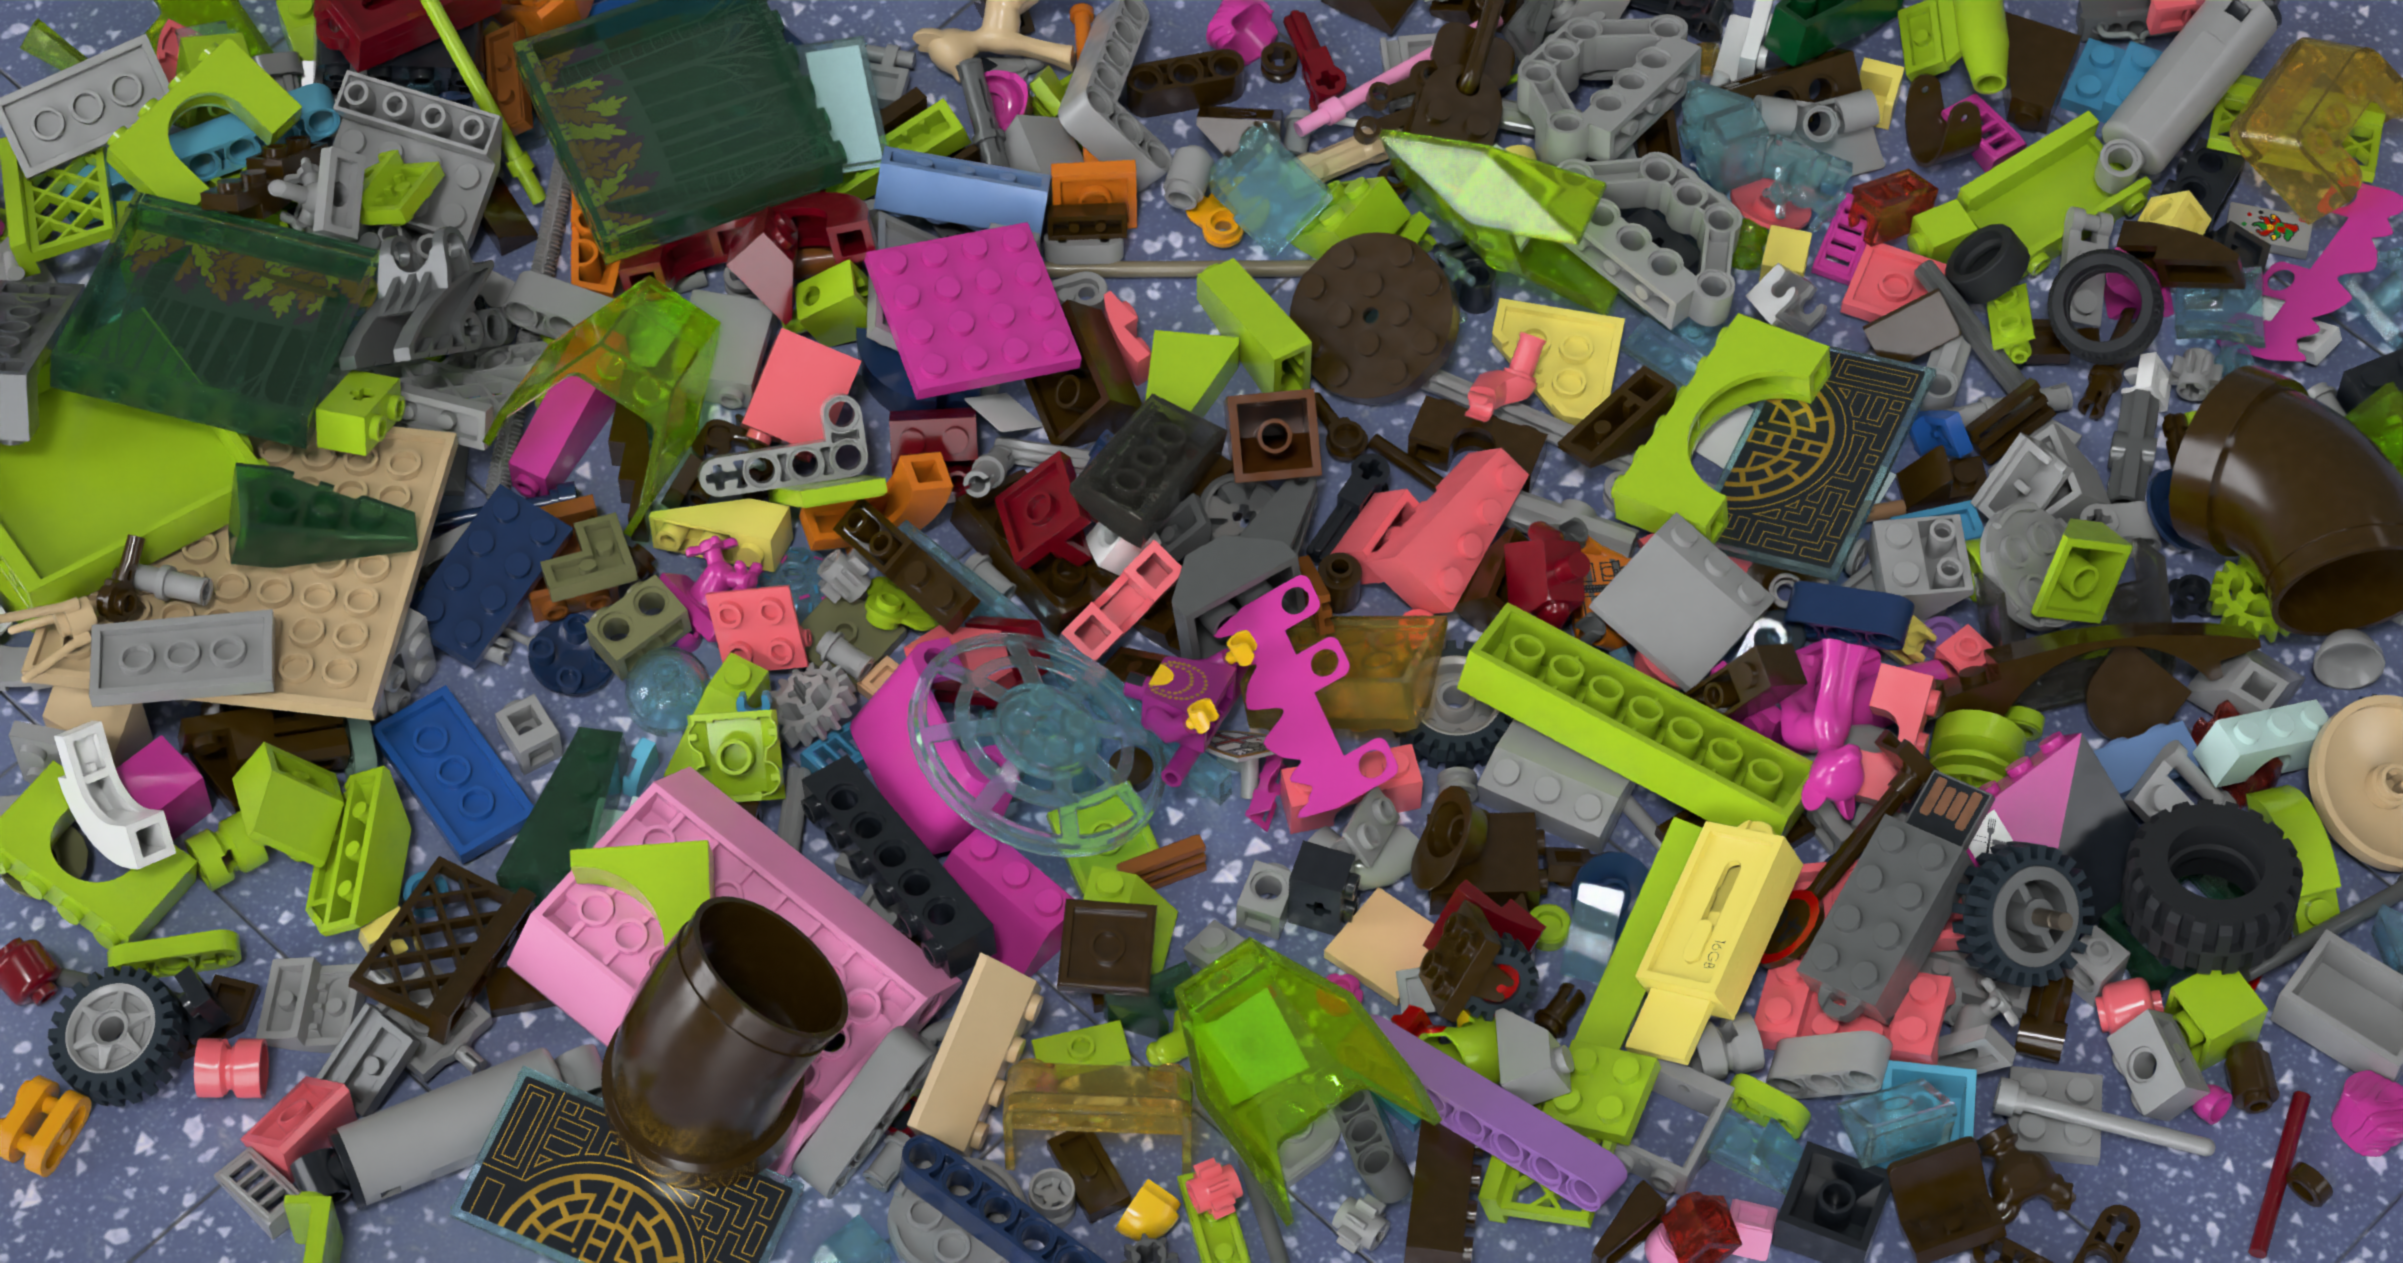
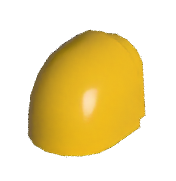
[1115,1179,1181,1241]

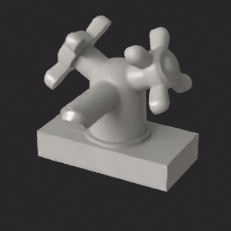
[268,146,366,241]
[1938,977,2019,1074]

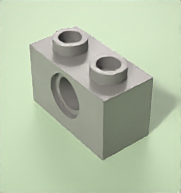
[2106,1009,2211,1122]

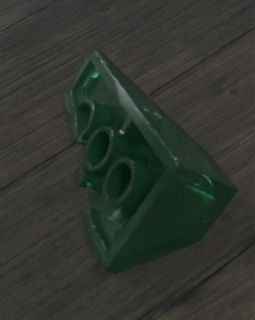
[228,463,418,568]

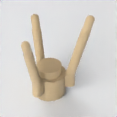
[0,596,98,683]

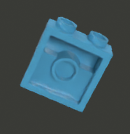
[2060,38,2163,123]

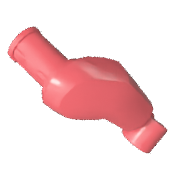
[1465,332,1546,422]

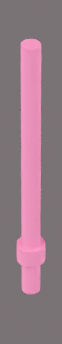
[1294,16,1503,137]

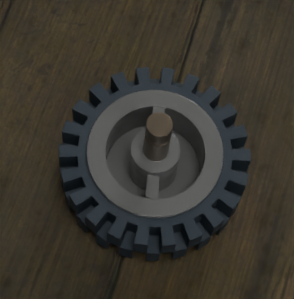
[1952,841,2095,988]

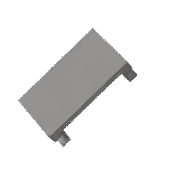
[1745,263,1827,338]
[1970,432,2074,519]

